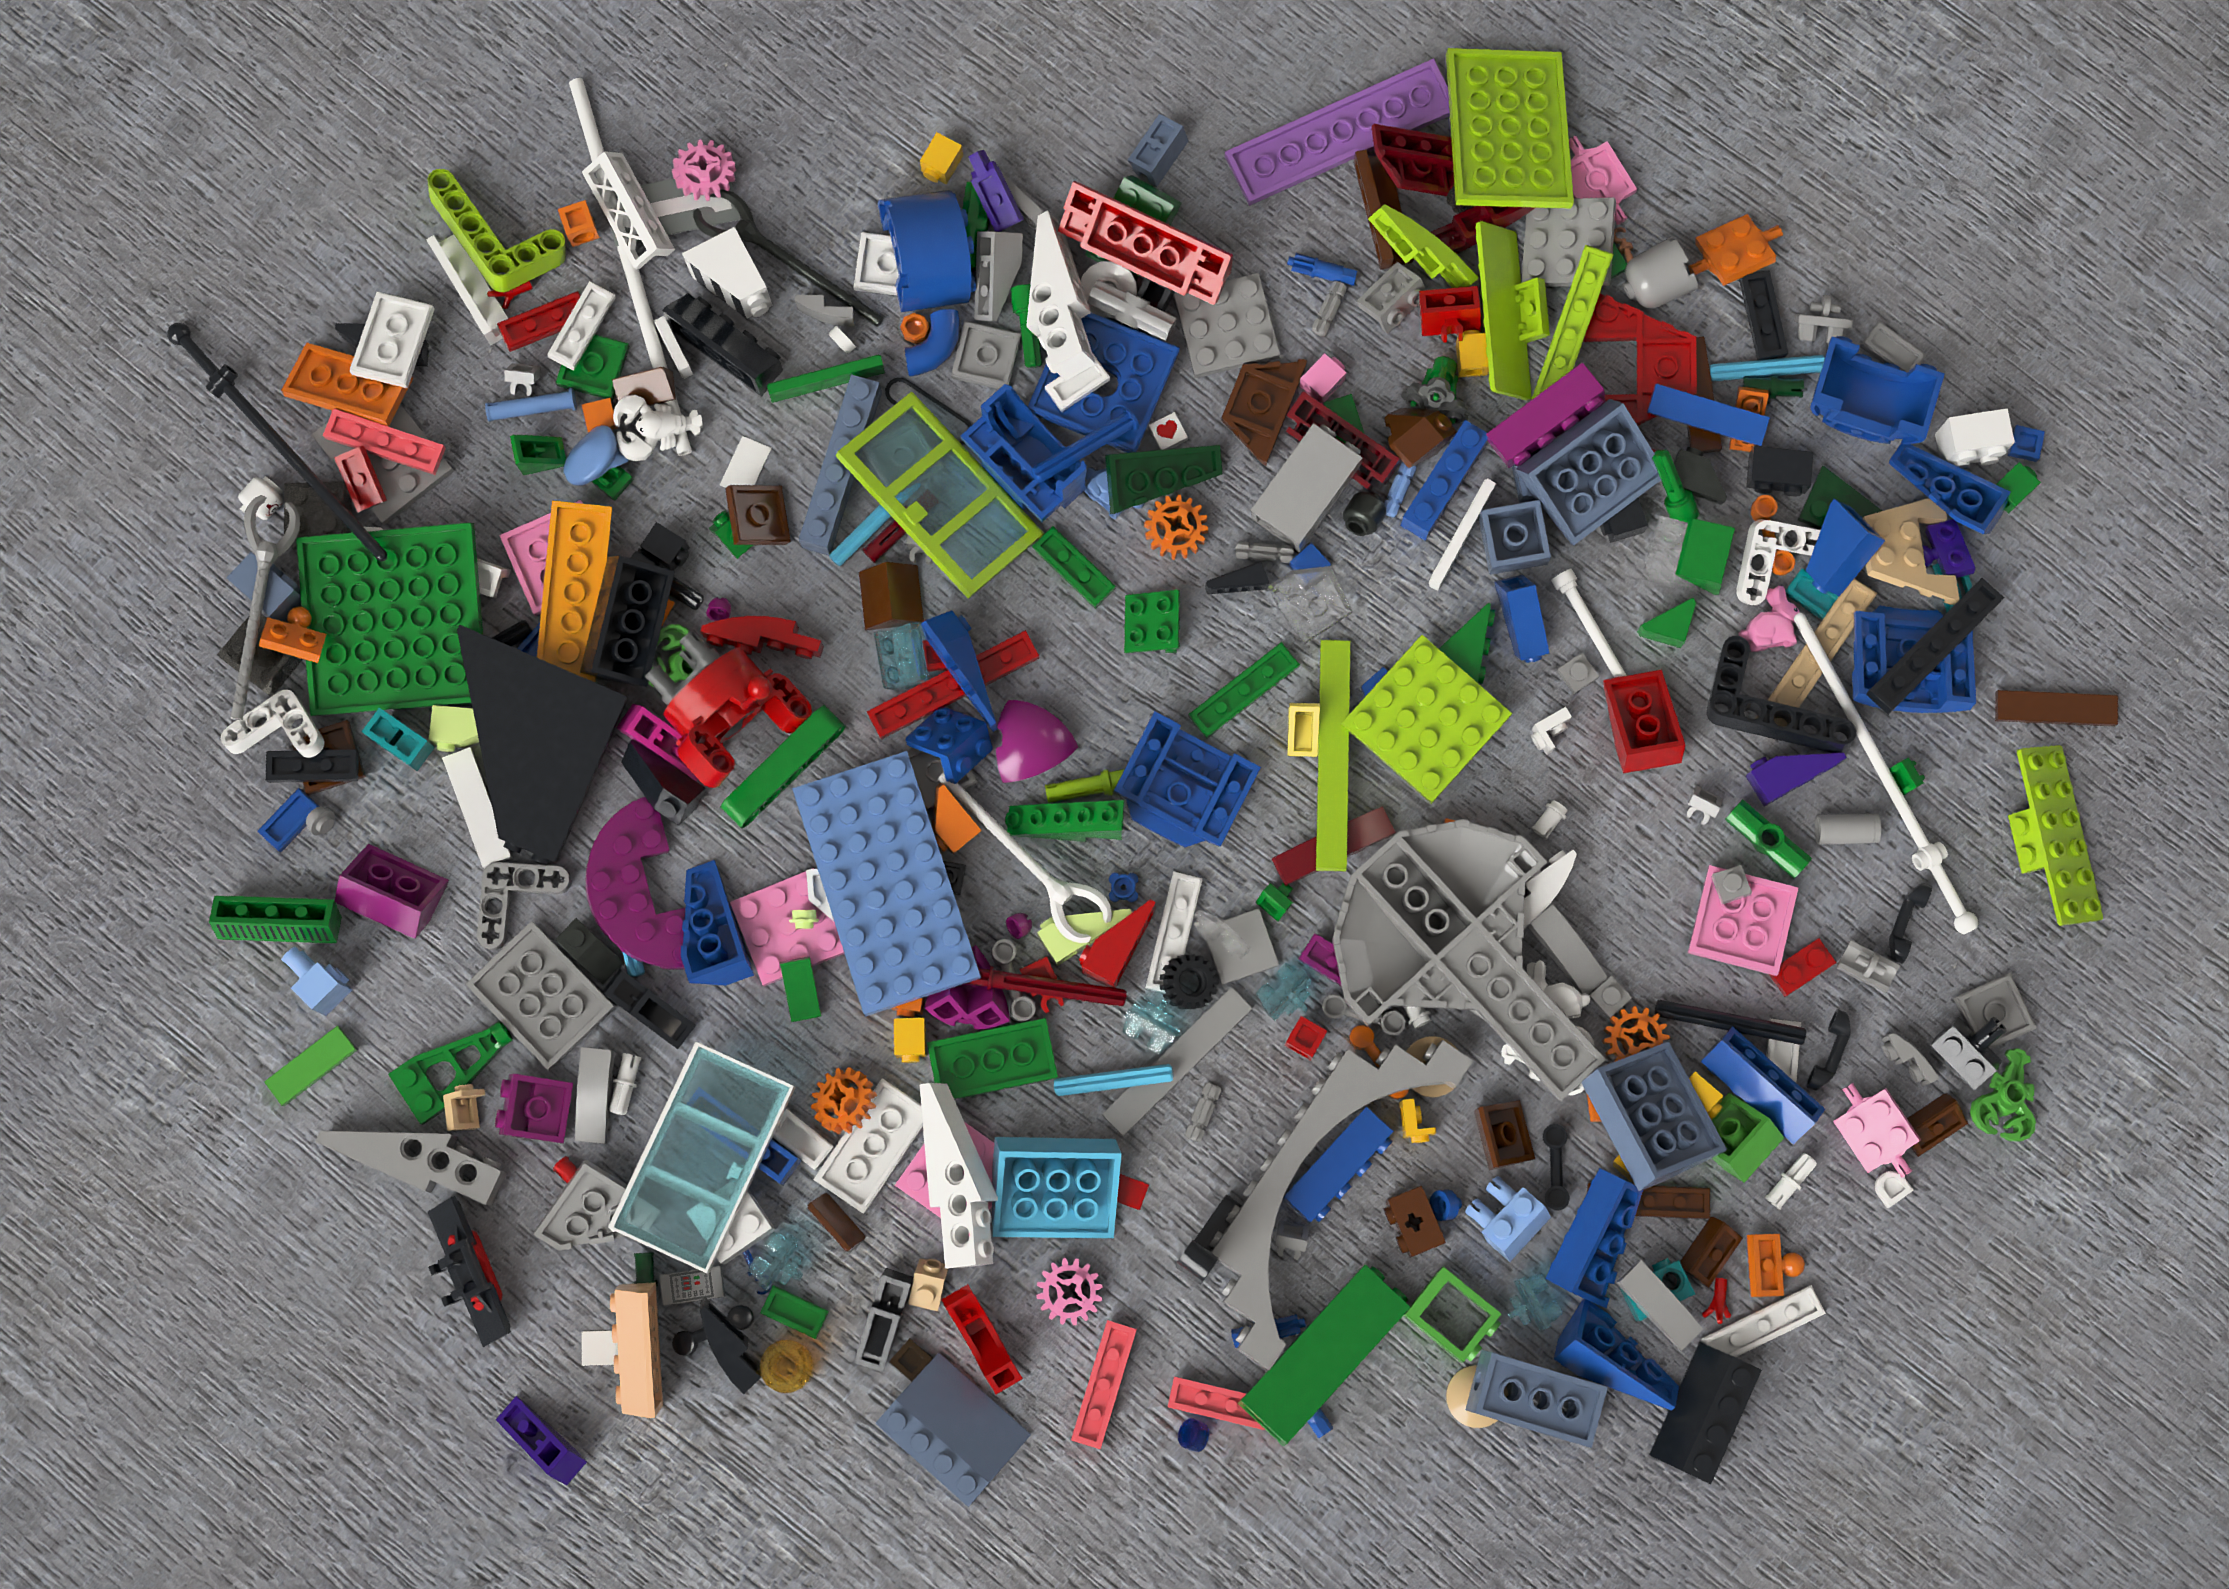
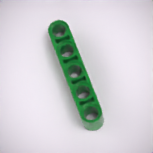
[720,705,846,829]

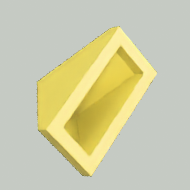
[1287,703,1320,757]

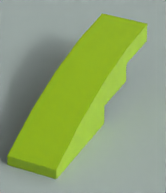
[1368,204,1479,288]

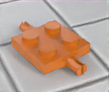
[1688,214,1783,286]

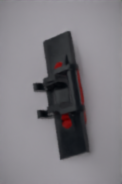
[428,1196,511,1347]

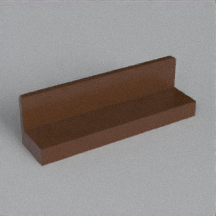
[1353,149,1414,270]

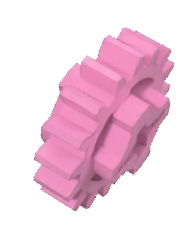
[672,139,736,201]
[1036,1258,1103,1325]

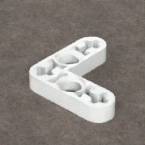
[1736,519,1821,605]
[220,690,324,758]

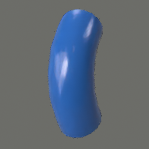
[905,309,960,377]

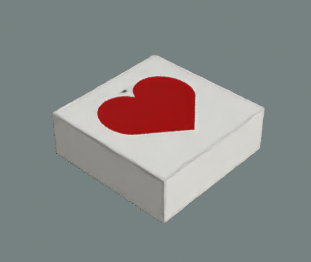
[1148,412,1188,450]

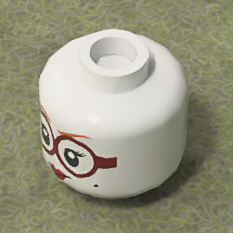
[238,476,283,520]

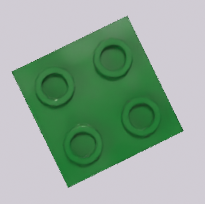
[1124,590,1180,653]

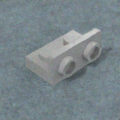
[1356,262,1426,333]

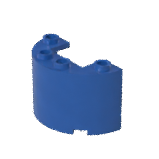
[877,190,976,312]
[1810,336,1945,445]

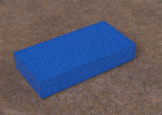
[257,788,320,852]

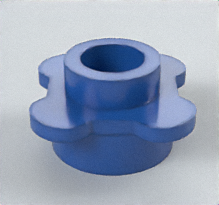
[1108,873,1138,903]

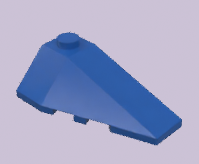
[1889,443,2011,534]
[921,610,998,732]
[680,860,754,986]
[1554,1299,1679,1411]

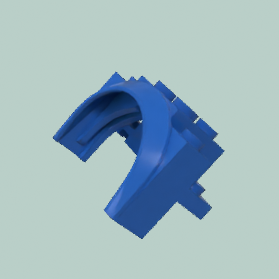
[961,384,1087,522]

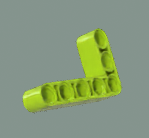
[427,169,566,292]

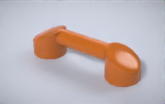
[1751,495,1795,575]
[1349,1025,1410,1099]

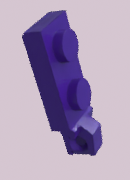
[968,150,1024,232]

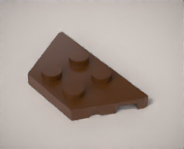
[1221,359,1307,465]

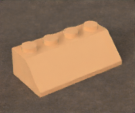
[610,1282,663,1418]

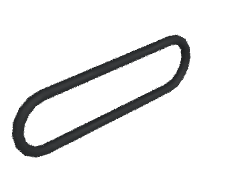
[885,378,972,445]

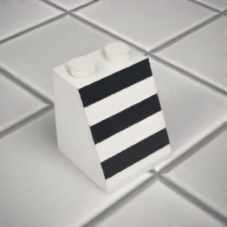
[682,227,773,319]

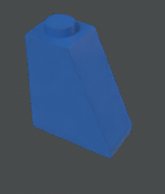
[1806,499,1885,596]
[1494,574,1550,663]

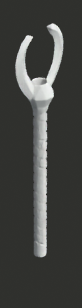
[938,772,1112,943]

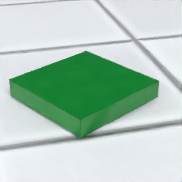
[556,335,630,400]

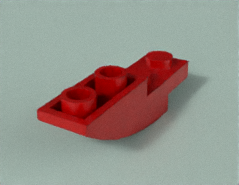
[700,616,824,659]

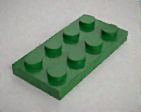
[927,1018,1058,1100]

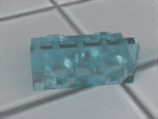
[874,622,929,690]

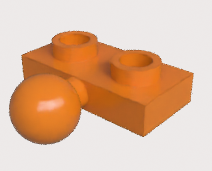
[259,607,327,663]
[1747,1234,1805,1297]

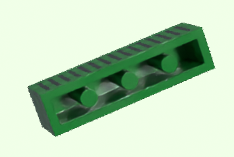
[209,895,342,943]

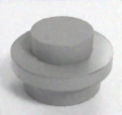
[306,807,335,835]

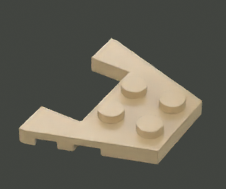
[1863,498,1959,605]

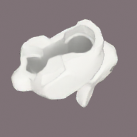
[1527,960,1590,1019]

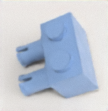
[281,947,352,1016]
[1465,1176,1551,1262]

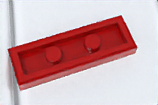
[497,291,580,352]

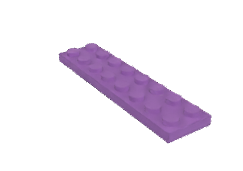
[1224,58,1450,206]

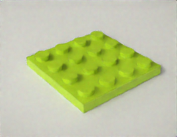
[1341,635,1512,804]

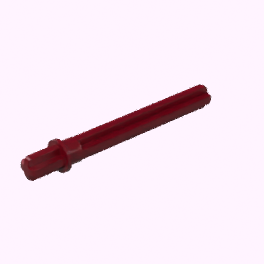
[965,966,1127,1006]

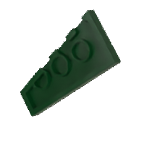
[1105,445,1223,514]
[1798,466,1882,530]

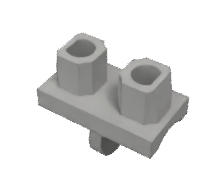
[1794,295,1853,343]
[1836,940,1900,993]

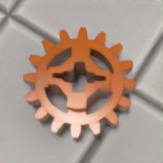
[1144,494,1208,560]
[1602,1006,1670,1062]
[811,1067,877,1134]

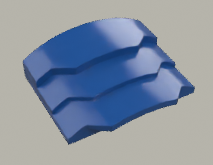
[1852,605,1976,713]
[1114,711,1261,848]

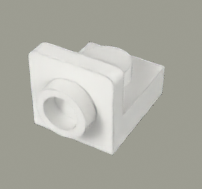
[1531,707,1572,755]

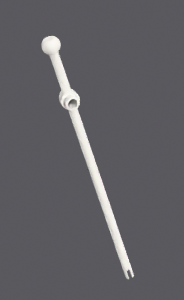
[1794,613,1979,934]

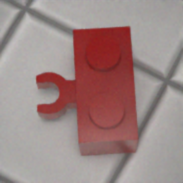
[1419,286,1481,343]

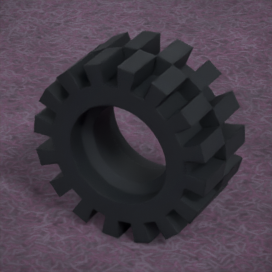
[1159,954,1219,1009]

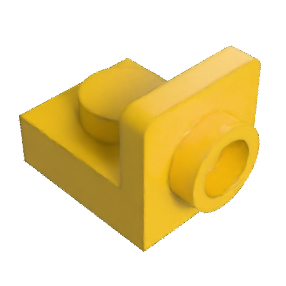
[1399,1099,1436,1143]

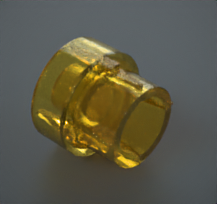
[760,1340,814,1393]

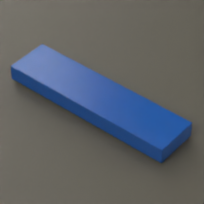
[1646,384,1770,446]

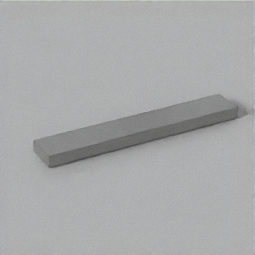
[1102,987,1253,1136]

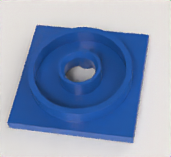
[1028,313,1180,453]

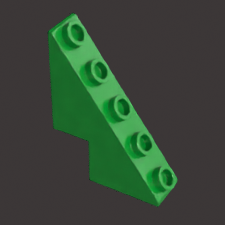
[1439,603,1495,684]
[1005,800,1124,842]

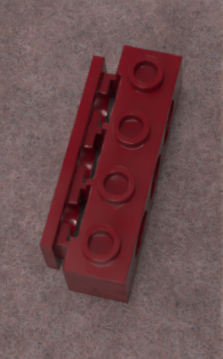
[1286,391,1402,491]

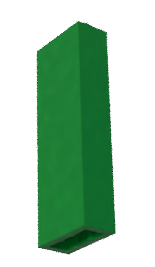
[1238,1265,1411,1446]

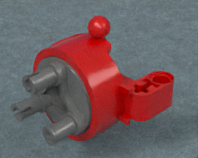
[645,630,812,788]

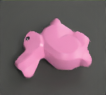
[1738,586,1800,652]

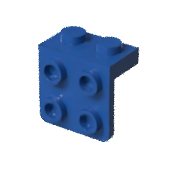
[905,707,993,784]

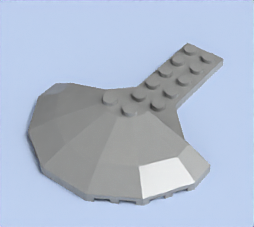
[1332,819,1606,1101]

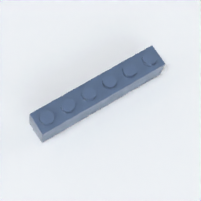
[799,374,882,556]

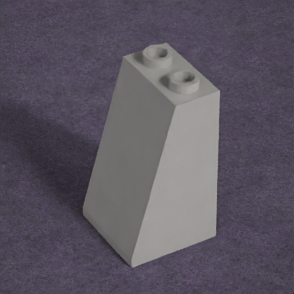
[1250,423,1362,553]

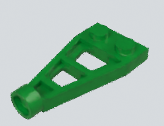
[388,1021,513,1125]

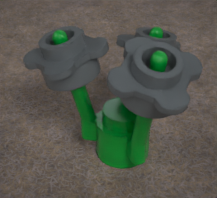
[1401,356,1468,425]

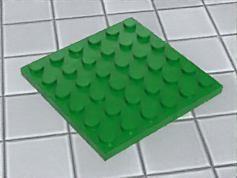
[296,523,483,716]

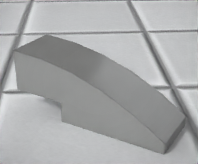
[1527,904,1608,994]
[575,1047,615,1144]
[1616,1260,1703,1351]

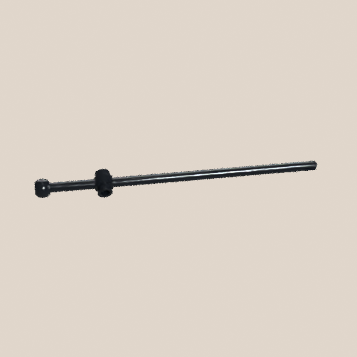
[167,323,387,561]

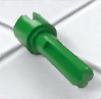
[1011,284,1042,368]
[1652,449,1700,526]

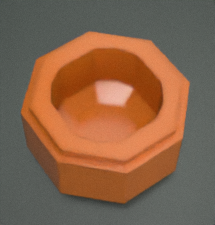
[900,312,930,344]

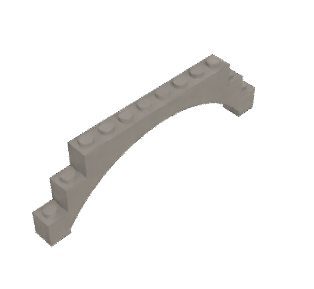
[1208,1040,1473,1370]

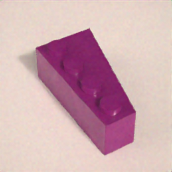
[1486,362,1605,468]

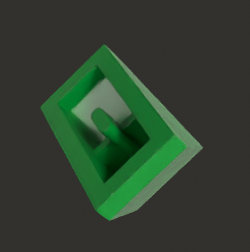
[510,434,566,476]
[1637,598,1696,648]

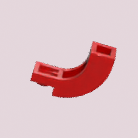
[941,1284,1023,1394]

